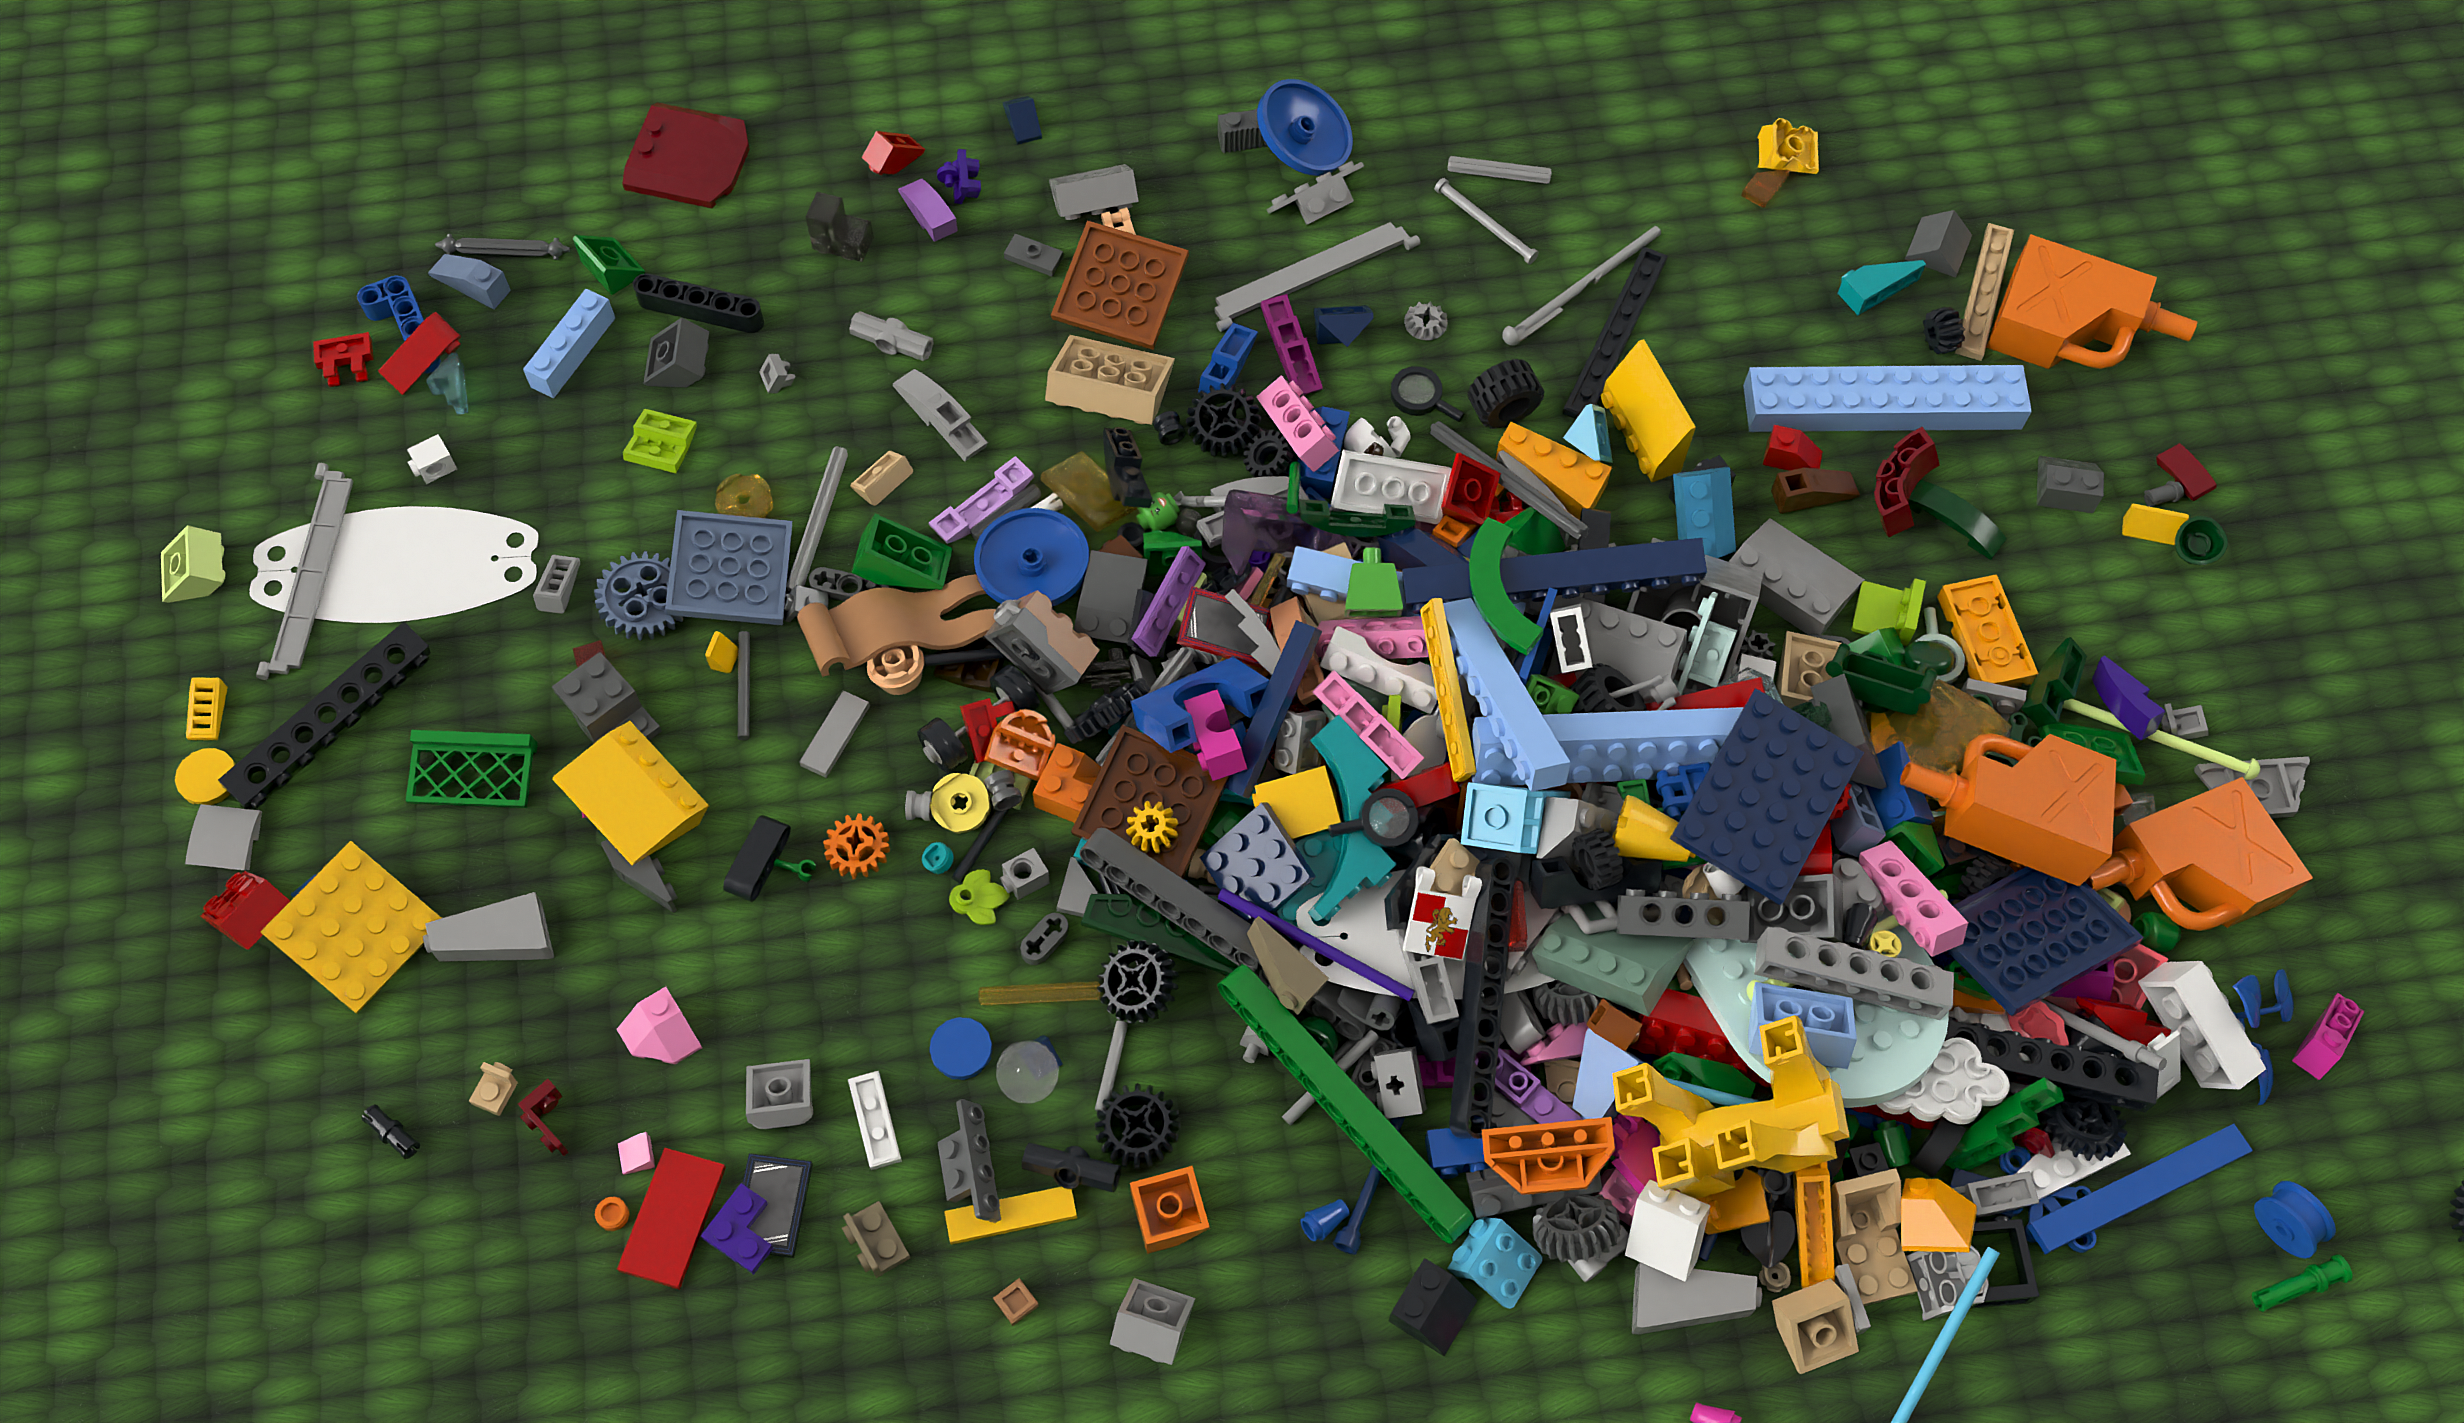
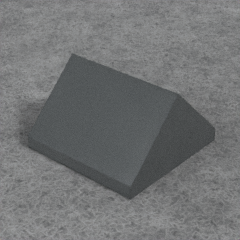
[1905,210,1972,278]

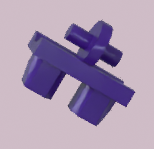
[937,149,981,204]

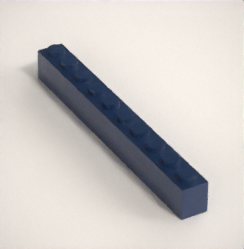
[1402,538,1707,614]

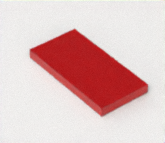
[617,1148,726,1290]

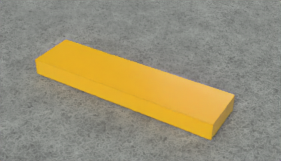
[945,1187,1077,1245]

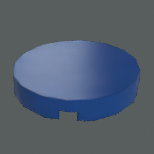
[929,1017,993,1080]

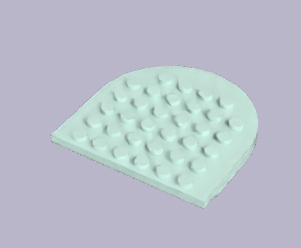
[1683,905,1949,1108]

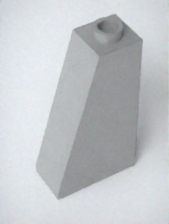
[423,892,554,962]
[1632,1262,1762,1334]

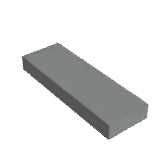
[799,691,870,778]

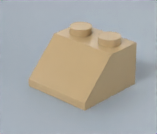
[1772,1278,1859,1374]

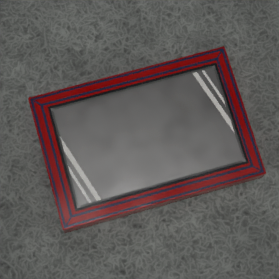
[1176,586,1273,668]

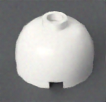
[1344,417,1397,458]

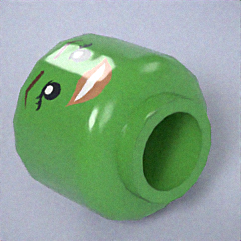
[1136,491,1180,531]

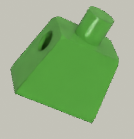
[1344,547,1403,617]

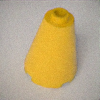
[1612,795,1695,862]

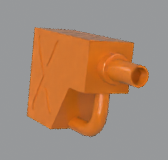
[1986,234,2198,369]
[1900,733,2116,886]
[2085,777,2313,931]

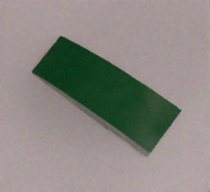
[2021,637,2087,727]

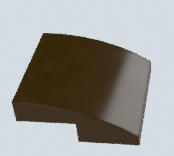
[933,636,1005,693]

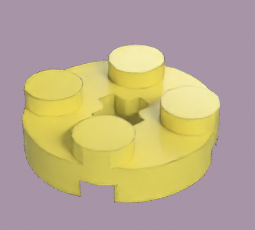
[930,773,991,834]

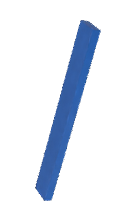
[2027,1124,2253,1255]

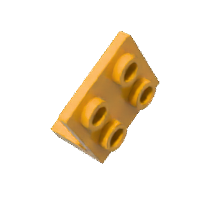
[1697,1166,1770,1235]

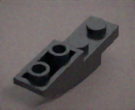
[1103,427,1153,508]

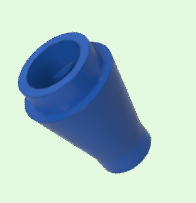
[1300,1199,1350,1241]

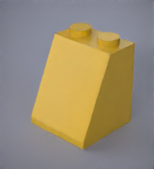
[1252,765,1343,841]

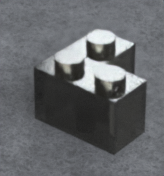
[805,192,874,262]

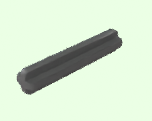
[970,484,1041,541]

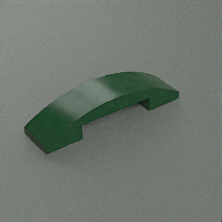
[1909,480,2007,560]
[1298,499,1416,537]

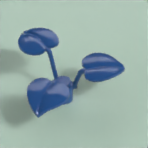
[2233,969,2294,1105]

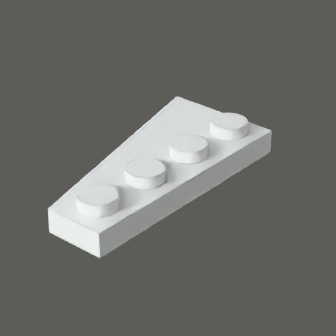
[2015,1142,2131,1200]

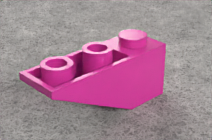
[2292,993,2365,1080]

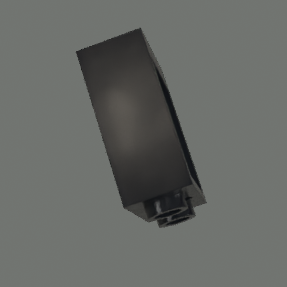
[1970,1216,2039,1309]

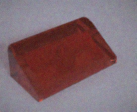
[1508,881,1528,952]

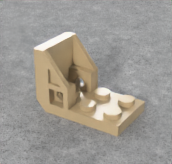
[1830,1168,1918,1306]

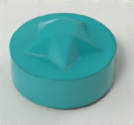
[922,842,953,874]

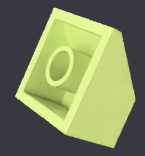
[161,525,225,603]

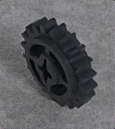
[2038,1094,2128,1161]

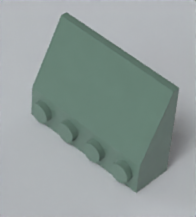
[1532,902,1694,1017]

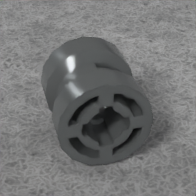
[984,770,1022,811]

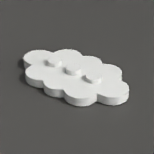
[1877,1038,2010,1124]

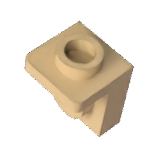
[469,1062,518,1116]

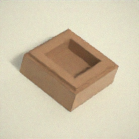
[993,1278,1039,1326]

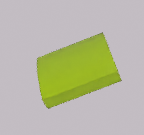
[623,409,697,473]

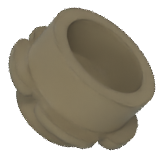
[1759,1262,1791,1293]

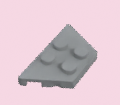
[2194,756,2310,818]

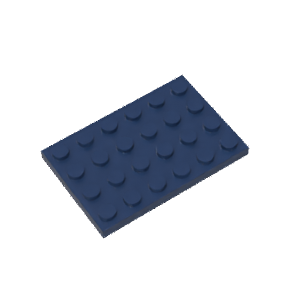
[1669,688,1864,905]
[1947,866,2144,1016]

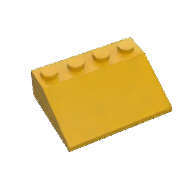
[1601,339,1696,483]
[553,721,709,866]

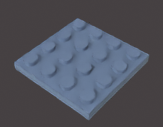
[665,510,793,625]

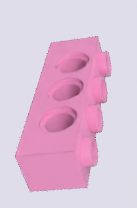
[1256,375,1340,472]
[1315,616,1429,659]
[1858,840,1968,957]

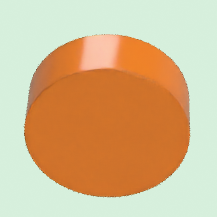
[595,1197,629,1231]

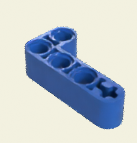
[357,275,441,373]

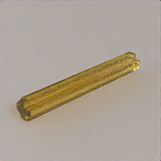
[978,981,1101,1005]

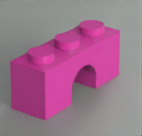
[1183,689,1247,781]

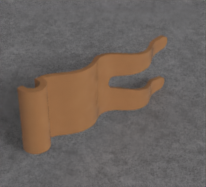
[797,574,996,677]

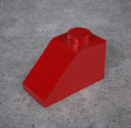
[862,131,925,175]
[1763,424,1823,471]

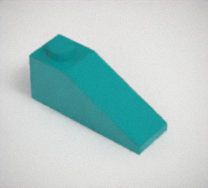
[1837,260,1926,315]

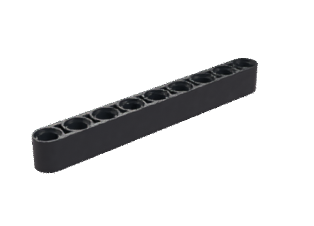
[1449,857,1516,1139]

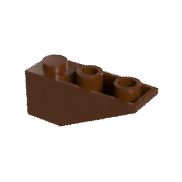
[1771,468,1860,514]

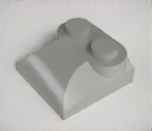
[1832,858,1885,931]
[746,1059,813,1129]

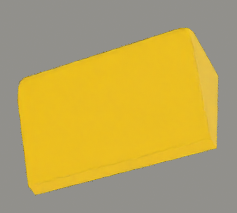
[2122,503,2189,546]

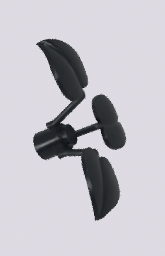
[1733,1138,1849,1268]

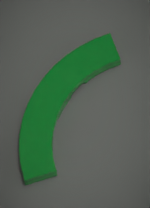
[1469,517,1543,656]

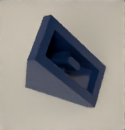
[1003,96,1042,145]

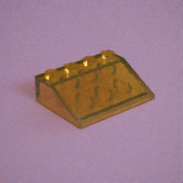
[1870,679,2012,802]

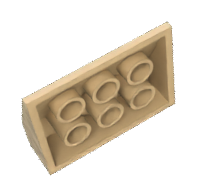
[1045,335,1175,425]

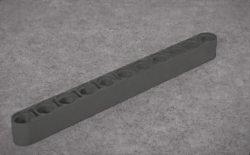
[1079,827,1369,1041]

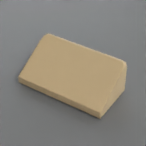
[850,451,913,506]

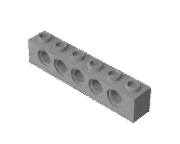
[1754,927,1954,1020]

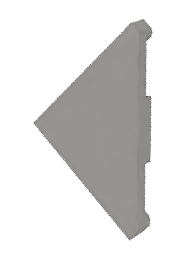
[1057,857,1098,917]

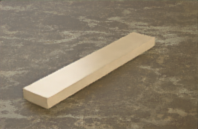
[1955,223,2014,361]

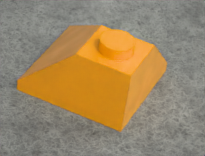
[1901,1178,1977,1253]

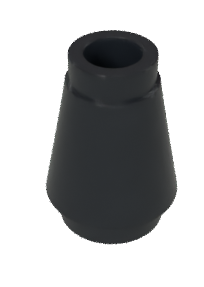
[1843,903,1878,950]

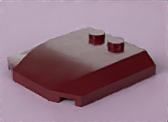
[622,102,750,208]

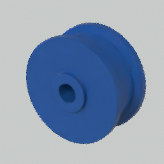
[2254,1181,2336,1258]

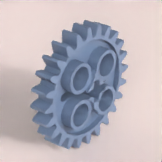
[594,551,683,640]

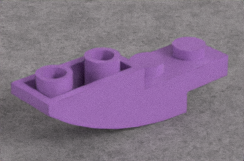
[1475,1047,1583,1124]

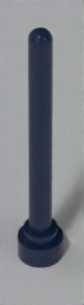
[1333,1116,1405,1255]

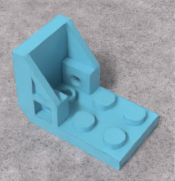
[1461,782,1571,854]

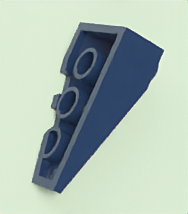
[1377,527,1469,571]

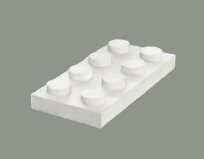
[1331,450,1452,524]

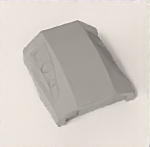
[1906,1245,1989,1321]

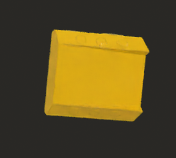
[1757,118,1819,174]

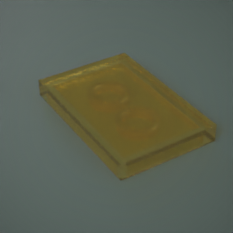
[1040,451,1137,532]

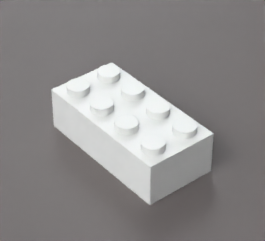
[2138,961,2266,1090]

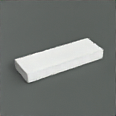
[848,1071,902,1170]

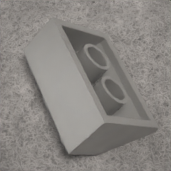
[1049,164,1139,220]
[1536,796,1619,871]

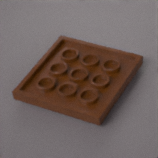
[1071,724,1230,879]

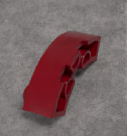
[1874,427,1940,538]

